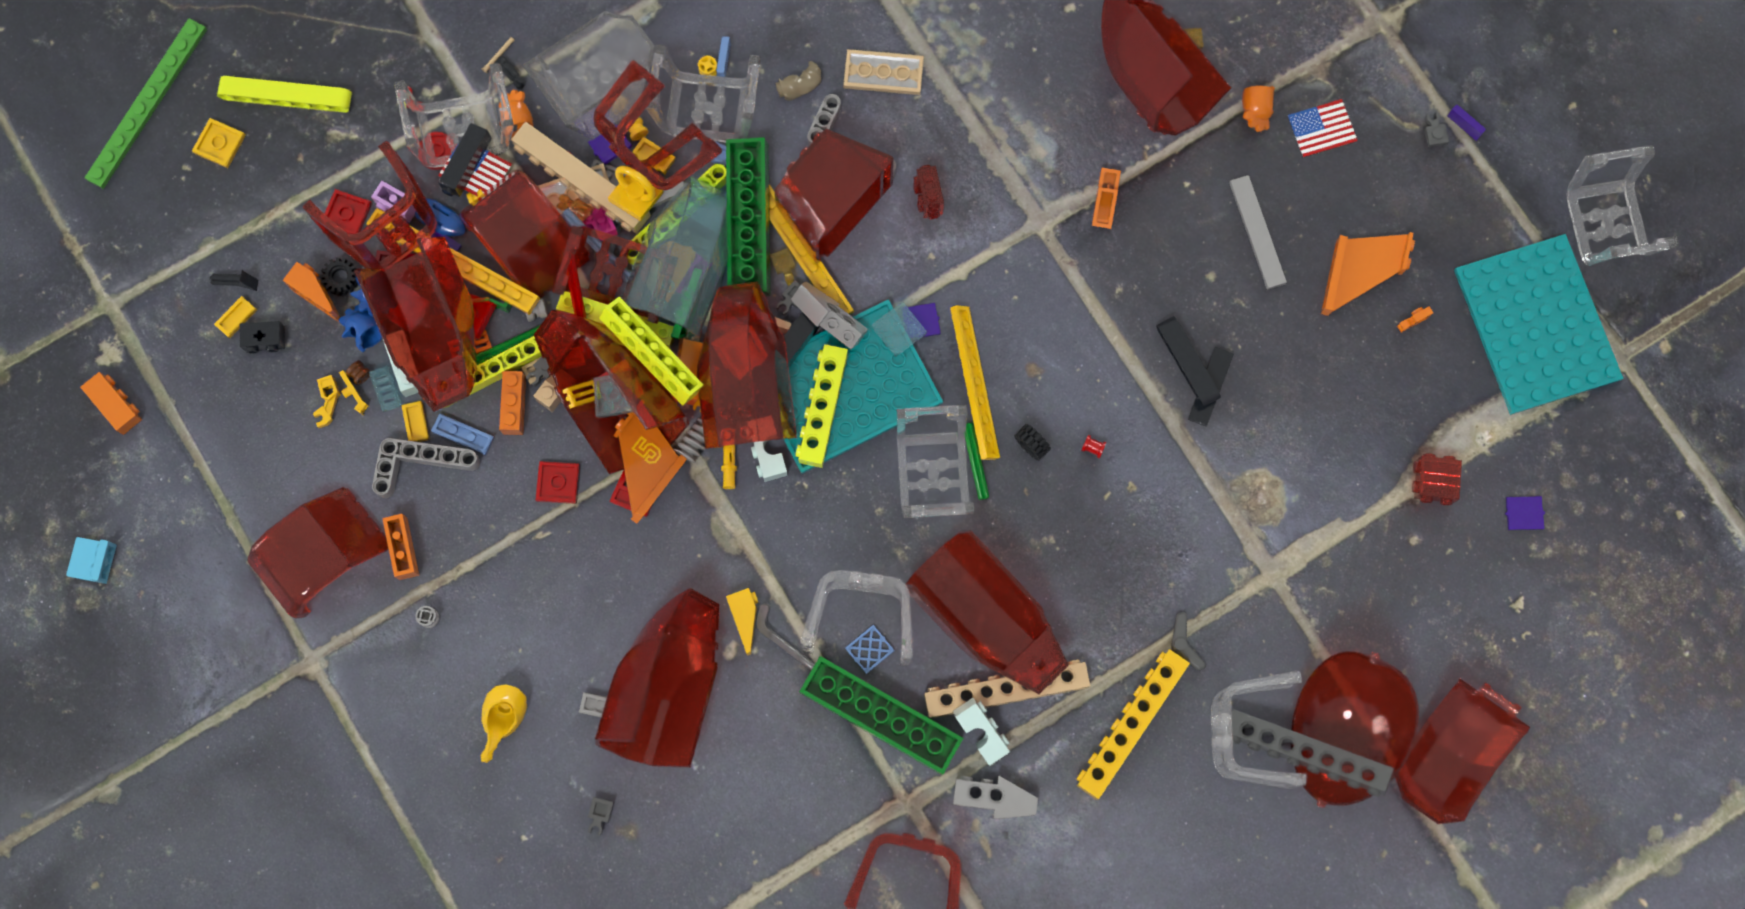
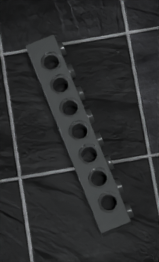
[1225,709,1394,797]

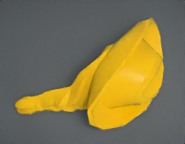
[481,685,527,763]

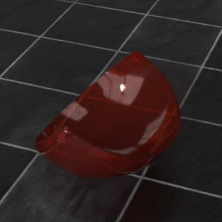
[1291,651,1419,808]

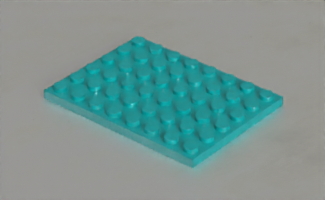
[1454,234,1624,415]
[750,299,943,474]

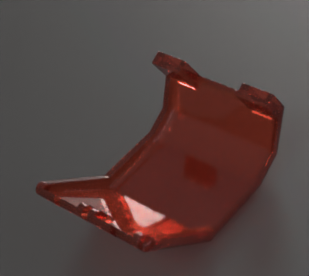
[459,170,590,299]
[247,487,388,619]

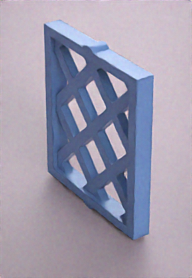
[845,625,895,674]

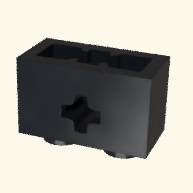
[240,321,285,354]

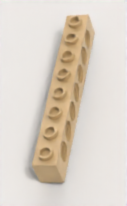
[924,660,1090,719]

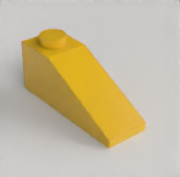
[726,588,759,655]

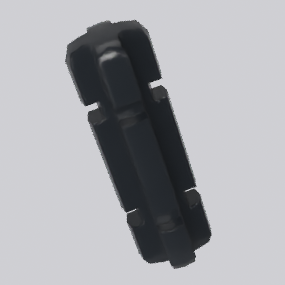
[496,56,526,89]

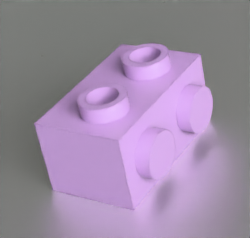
[371,181,419,223]

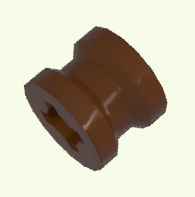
[346,360,372,385]

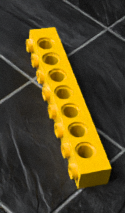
[1076,649,1190,800]

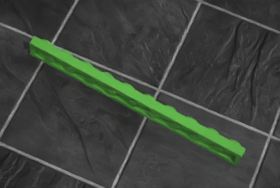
[85,19,207,189]

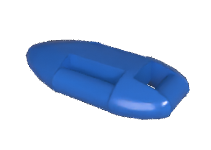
[415,198,465,236]

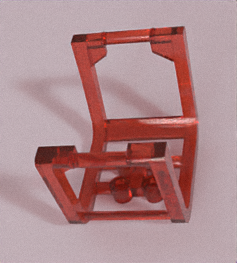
[593,60,722,190]
[303,141,437,272]
[552,224,678,324]
[844,832,961,909]

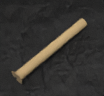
[481,37,514,73]

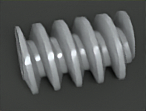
[674,418,716,463]

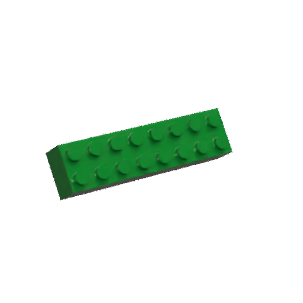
[726,137,771,298]
[799,656,963,775]

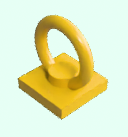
[608,165,664,221]

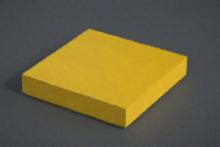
[192,118,246,168]

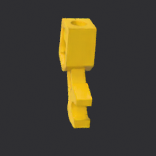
[313,375,341,428]

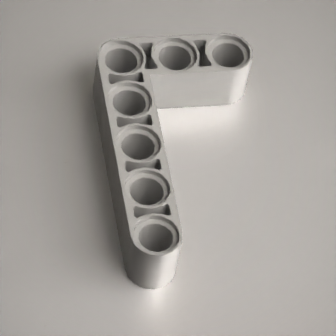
[807,94,896,180]
[372,438,480,499]

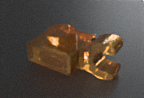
[556,194,594,222]

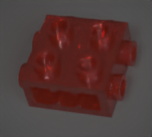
[913,165,944,219]
[1412,453,1462,505]

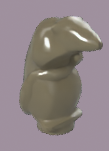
[775,61,821,101]

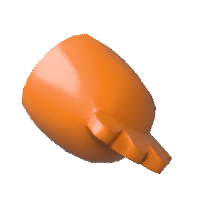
[1242,86,1275,132]
[499,90,533,142]

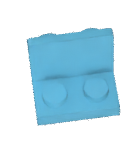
[66,537,117,584]

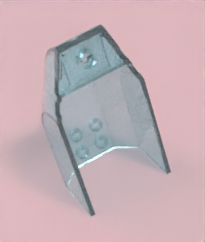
[621,176,728,341]

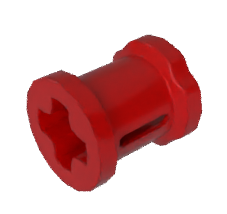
[1081,435,1107,459]

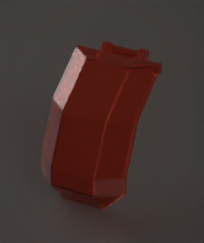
[1394,678,1530,825]

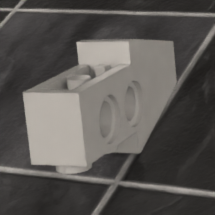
[791,282,869,349]
[953,776,1038,819]

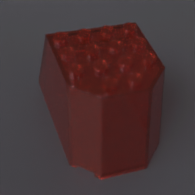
[774,128,894,264]

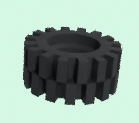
[321,258,358,296]
[1014,424,1051,461]

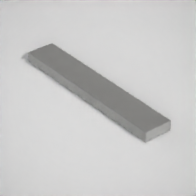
[1229,175,1287,290]

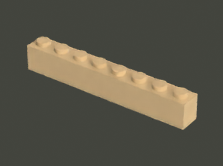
[511,122,651,234]

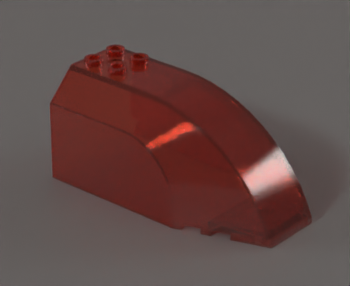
[1101,0,1232,136]
[354,237,477,412]
[697,282,797,449]
[534,310,690,474]
[903,530,1069,695]
[595,588,720,768]

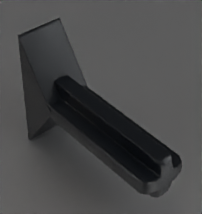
[209,270,259,291]

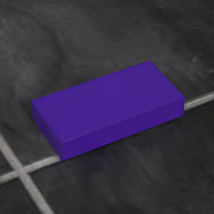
[1447,104,1486,141]

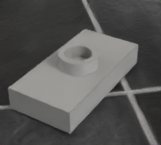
[579,692,624,721]

